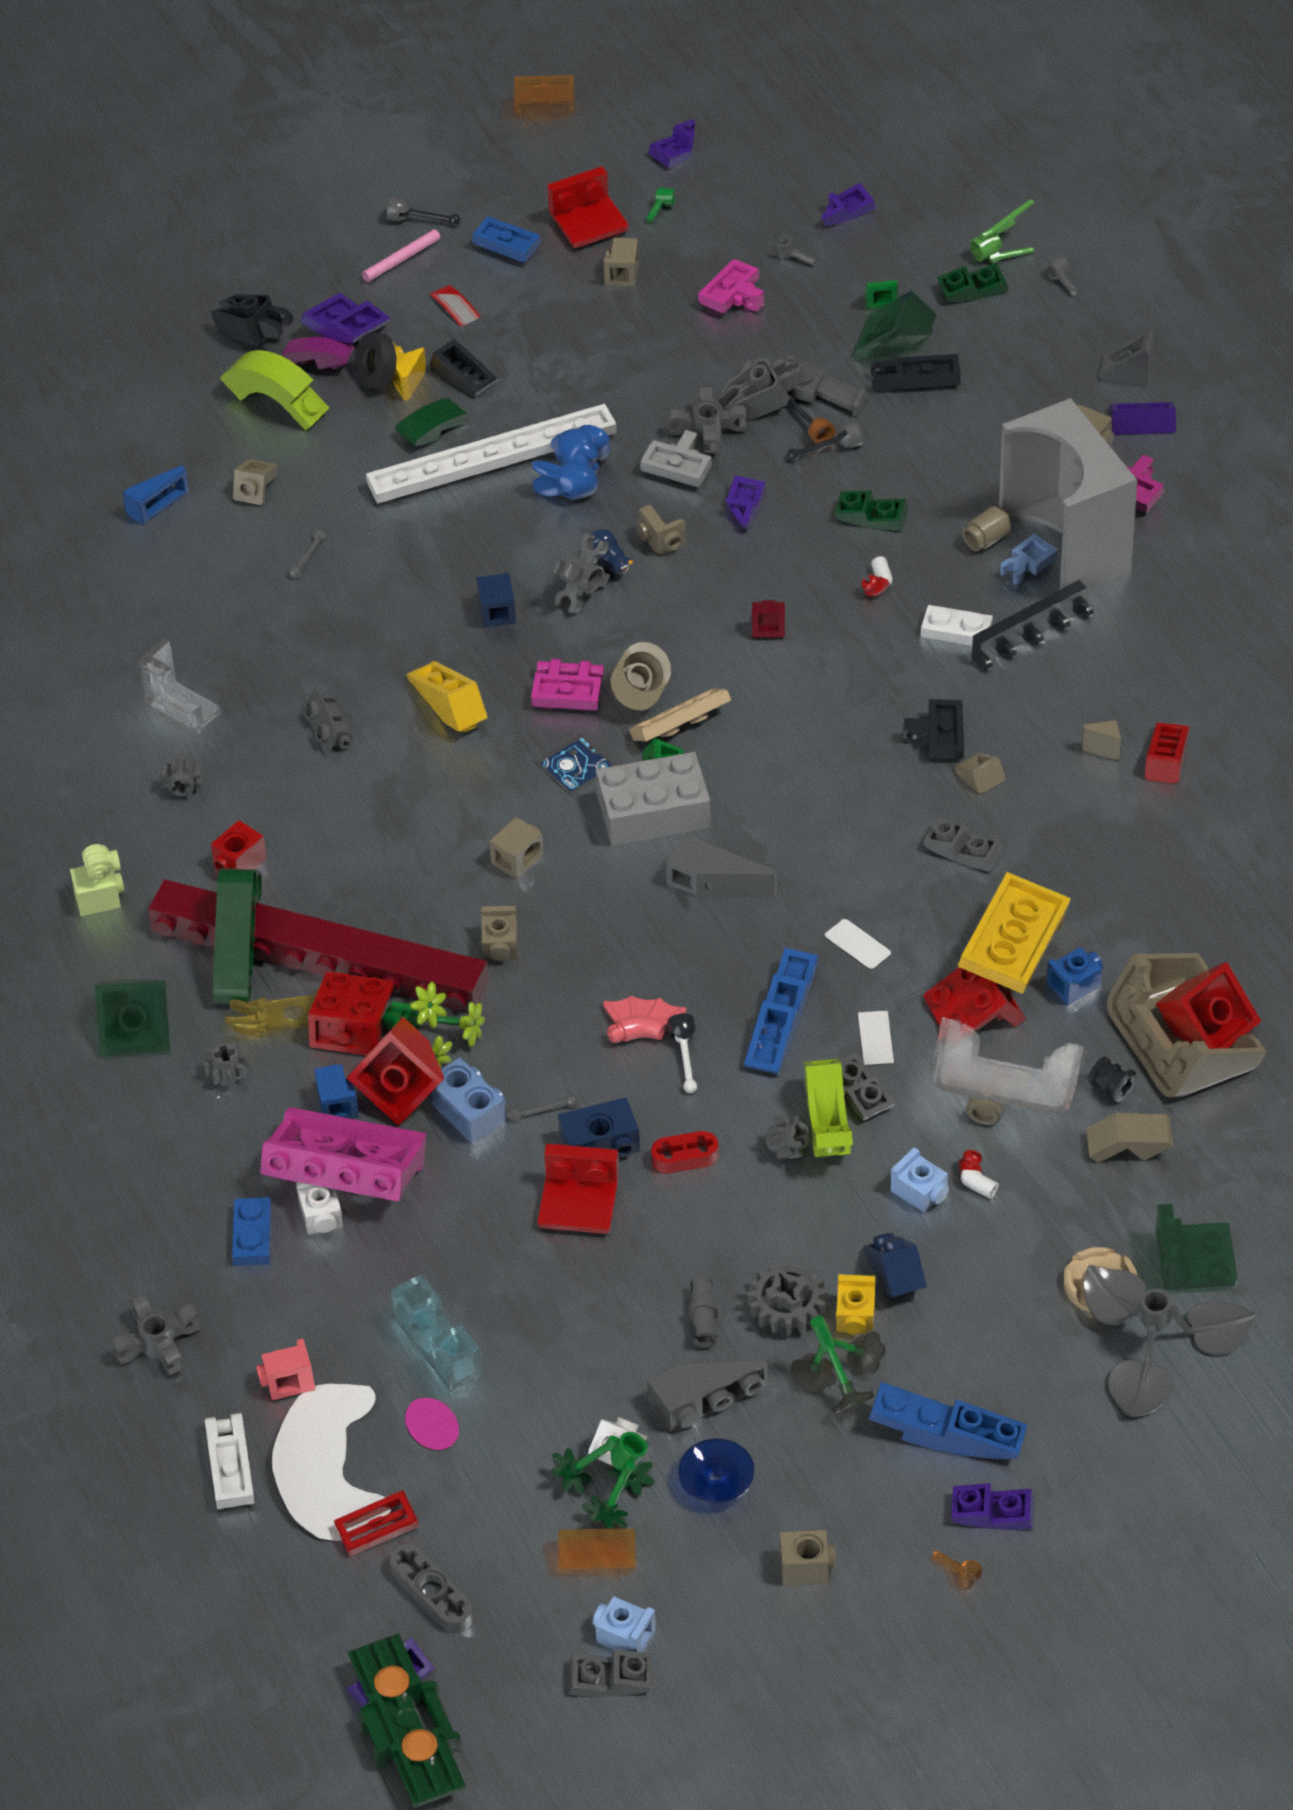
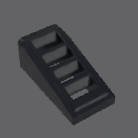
[429,338,498,397]

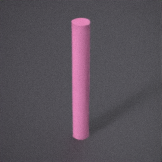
[362,229,440,283]

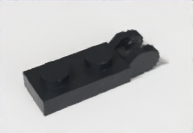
[870,354,961,393]

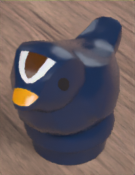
[591,529,633,575]

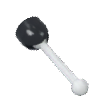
[667,1013,697,1093]

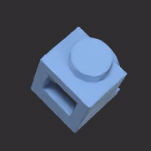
[891,1147,949,1214]
[593,1596,656,1653]

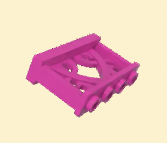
[260,1107,427,1201]

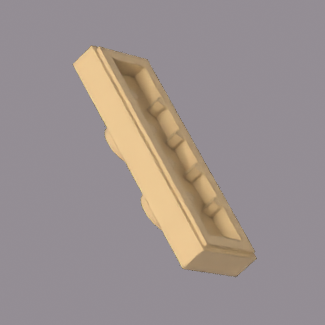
[629,688,731,741]

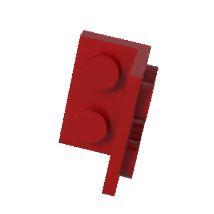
[547,166,629,248]
[923,967,1026,1046]
[308,972,394,1056]
[538,1144,620,1234]

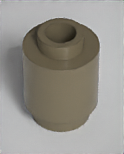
[962,506,1011,551]

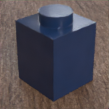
[476,573,516,628]

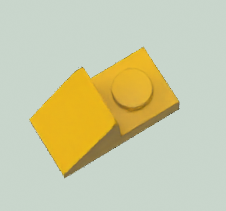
[388,335,426,401]

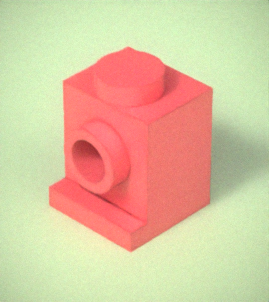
[256,1339,316,1401]

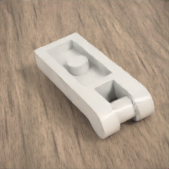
[205,1413,255,1509]

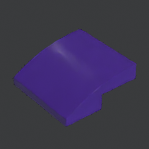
[300,292,391,343]

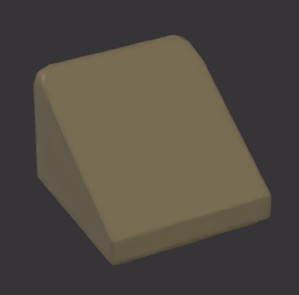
[1082,720,1121,760]
[954,752,1005,794]

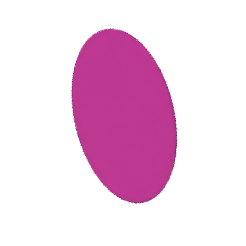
[405,1398,459,1450]

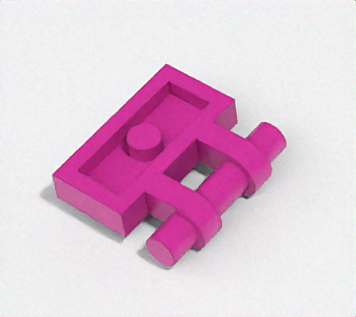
[531,658,604,710]

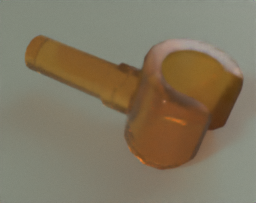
[932,1550,983,1589]

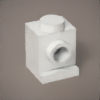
[296,1182,343,1235]

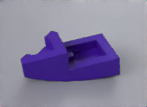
[648,119,696,168]
[821,183,877,226]
[726,475,767,530]

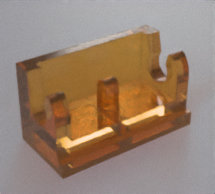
[514,75,575,115]

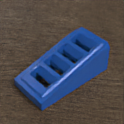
[123,465,189,525]

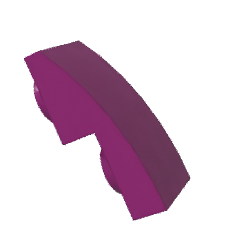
[282,337,355,369]

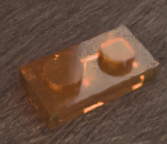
[558,1529,636,1570]

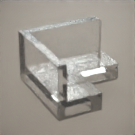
[138,639,220,735]

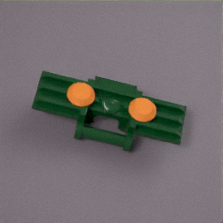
[348,1633,466,1808]

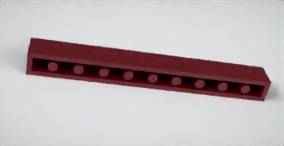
[148,879,489,1013]

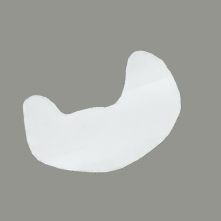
[272,1384,391,1541]

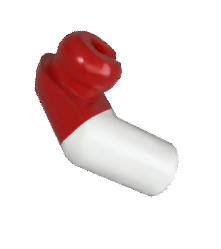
[861,557,893,597]
[958,1149,999,1199]

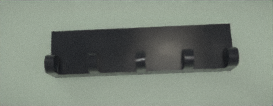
[972,580,1094,672]

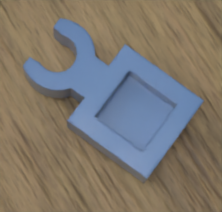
[1000,533,1058,585]

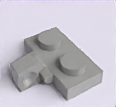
[640,430,712,487]

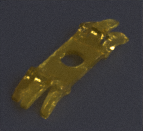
[225,990,318,1037]

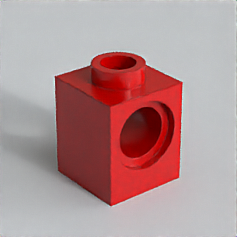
[211,820,267,872]

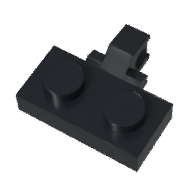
[903,699,964,759]

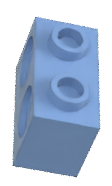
[428,1057,506,1144]

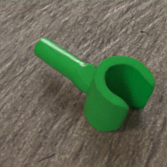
[645,187,676,224]

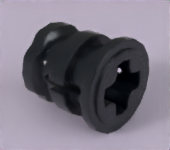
[1088,1056,1136,1102]

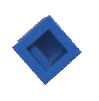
[1046,947,1103,1006]
[314,1064,359,1119]

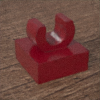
[752,600,785,637]

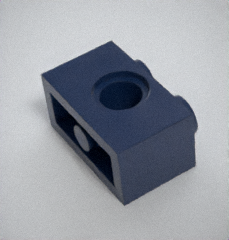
[558,1097,640,1157]

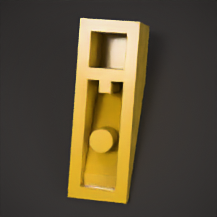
[406,661,488,731]

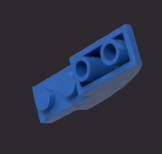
[869,1382,1028,1459]

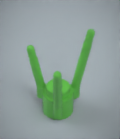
[970,199,1034,264]

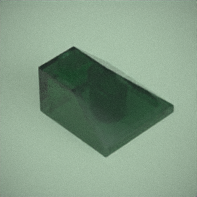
[852,290,937,360]
[95,979,171,1055]

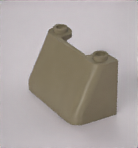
[1107,953,1267,1098]

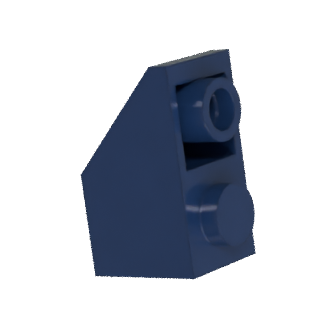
[863,1233,927,1297]

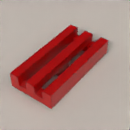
[333,1490,420,1557]

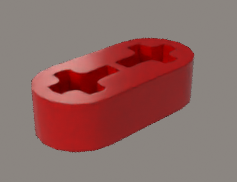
[651,1131,719,1174]

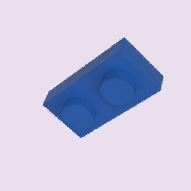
[472,216,541,263]
[232,1197,272,1266]

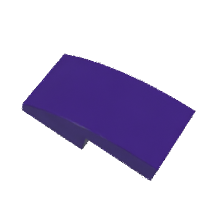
[951,1483,1034,1530]

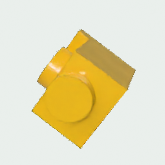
[836,1274,875,1335]

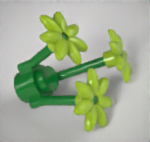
[384,982,485,1068]

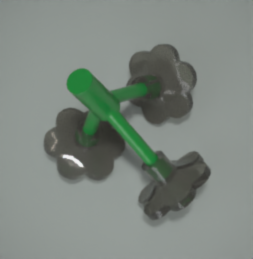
[791,1316,886,1414]

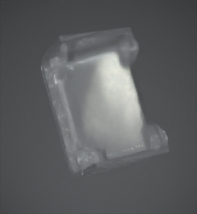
[931,1018,1088,1114]

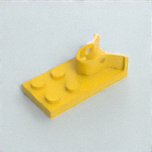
[958,872,1071,994]

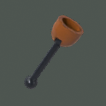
[787,393,836,444]

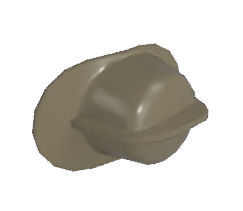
[610,642,671,711]

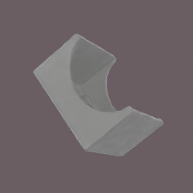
[999,398,1137,591]

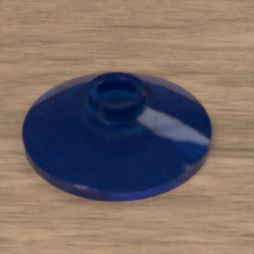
[678,1438,755,1505]

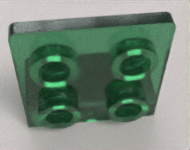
[1155,1204,1238,1290]

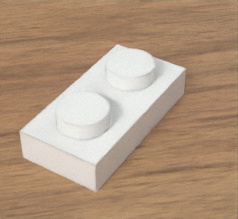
[921,605,993,646]

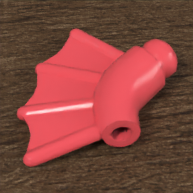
[603,996,687,1043]

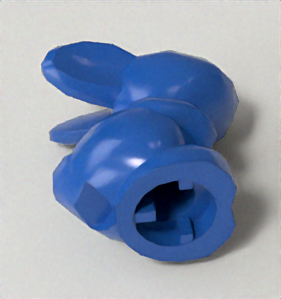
[532,425,611,500]

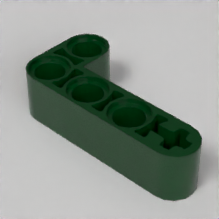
[213,868,262,1006]

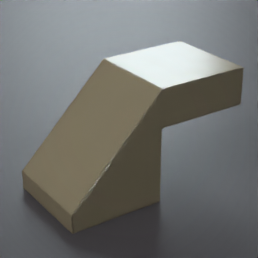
[1086,1113,1174,1163]

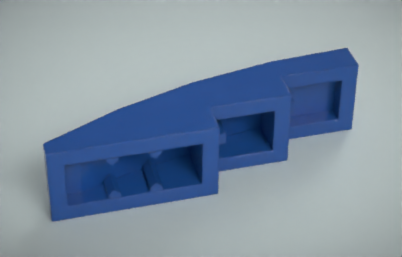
[744,948,819,1075]

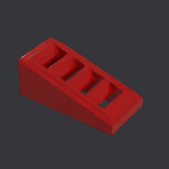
[1145,722,1190,784]

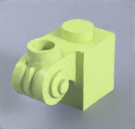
[70,844,125,917]

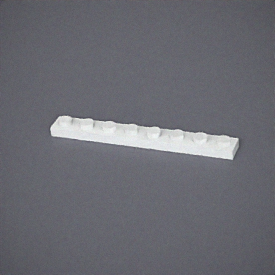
[366,404,617,504]

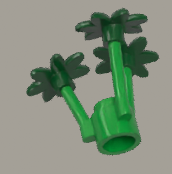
[551,1432,655,1531]

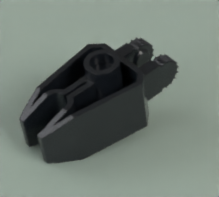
[210,294,294,346]

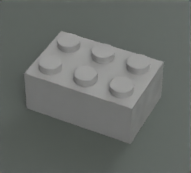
[596,752,711,846]

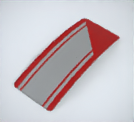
[430,285,480,326]

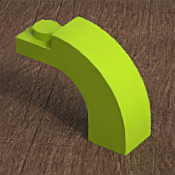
[219,350,329,431]
[803,1058,853,1157]

